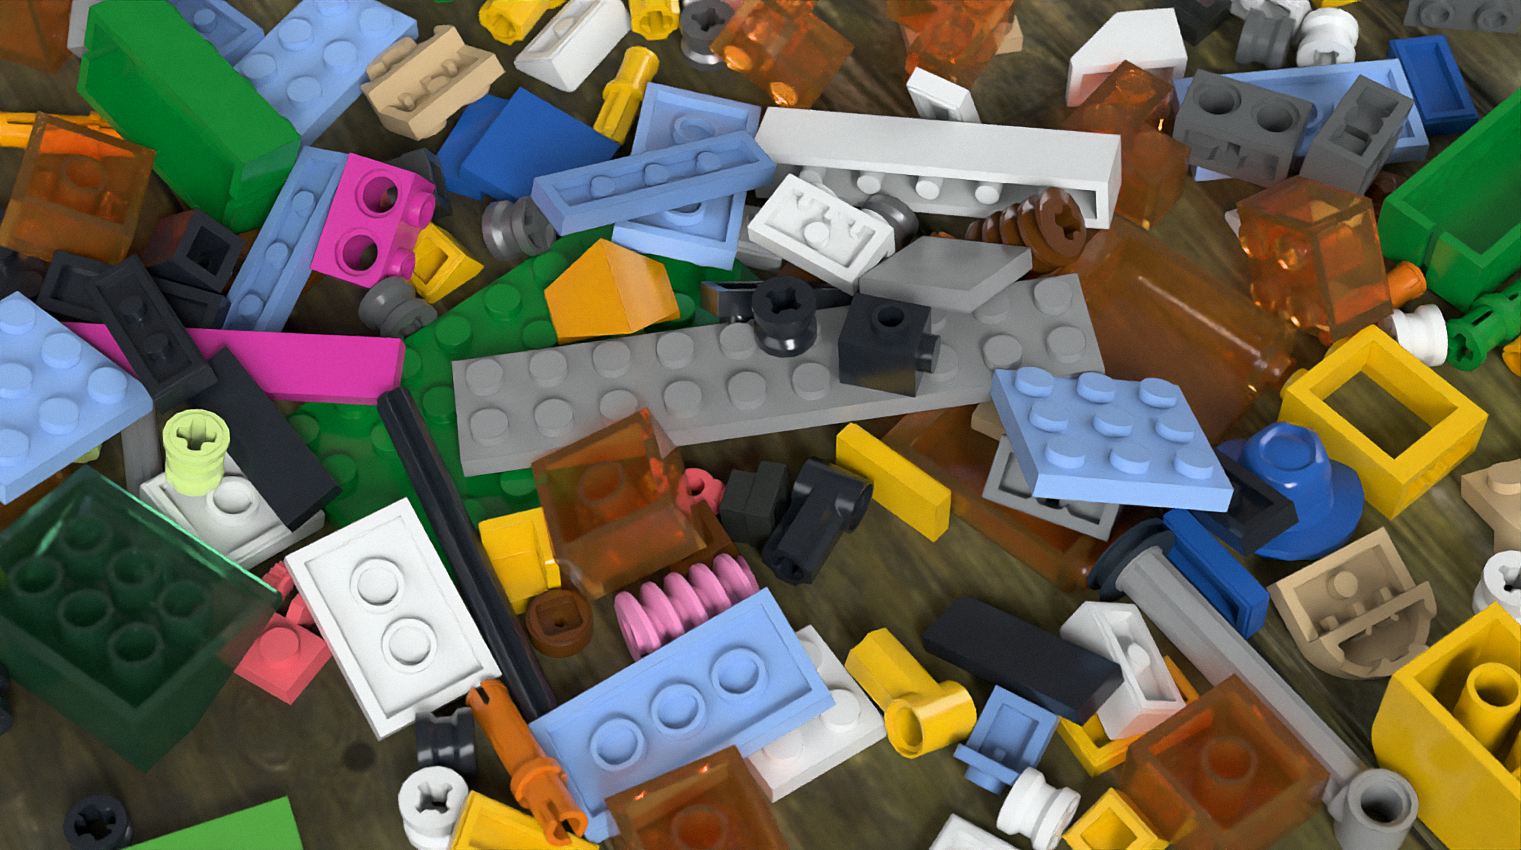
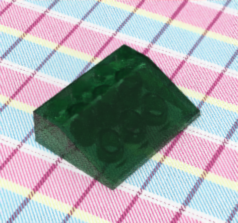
[0,464,283,773]

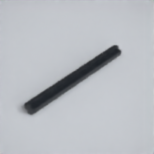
[377,387,559,725]

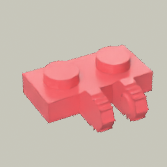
[180,561,332,705]

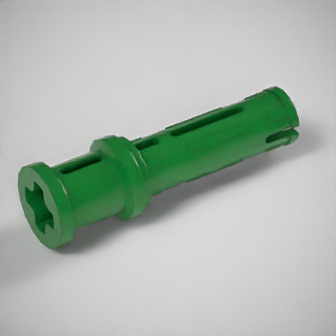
[1445,277,1521,372]

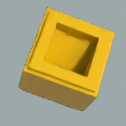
[409,222,485,304]
[1062,787,1171,850]

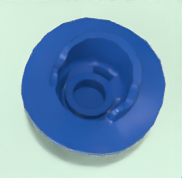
[1211,421,1364,561]

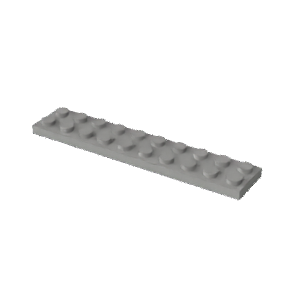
[452,273,1105,477]

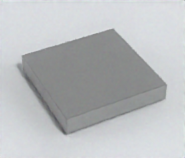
[858,236,1033,314]

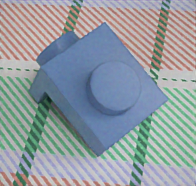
[953,685,1061,796]

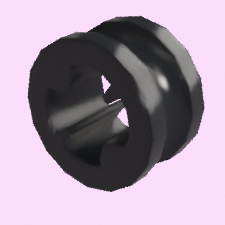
[63,794,134,850]

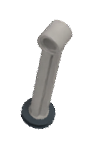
[1087,517,1419,850]

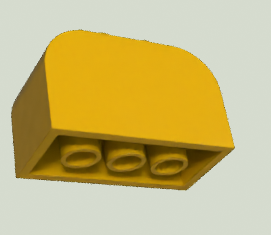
[1371,601,1521,850]

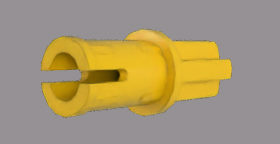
[592,46,660,146]

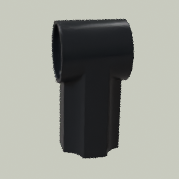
[762,455,874,587]

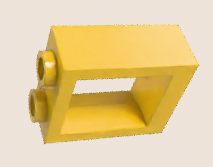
[1277,322,1489,521]

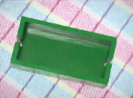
[77,0,302,235]
[1371,87,1521,314]

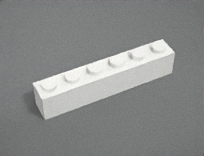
[755,107,1122,229]

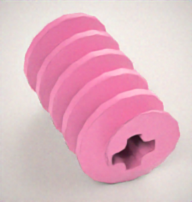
[614,553,760,662]

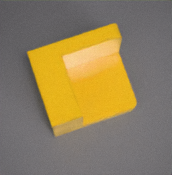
[478,507,562,615]

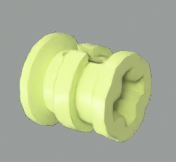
[163,409,230,496]

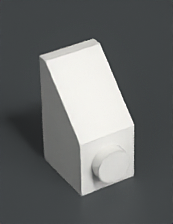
[1065,8,1187,107]

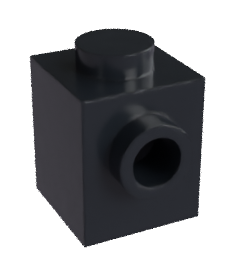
[140,208,246,294]
[838,292,941,398]

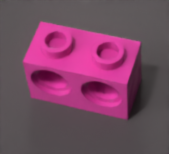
[310,152,436,290]

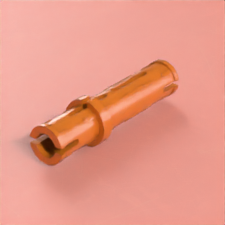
[465,679,588,847]

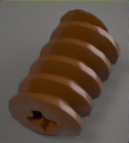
[960,187,1086,282]

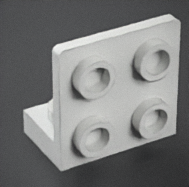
[747,173,895,296]

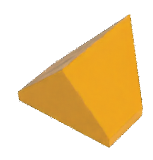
[544,238,680,345]

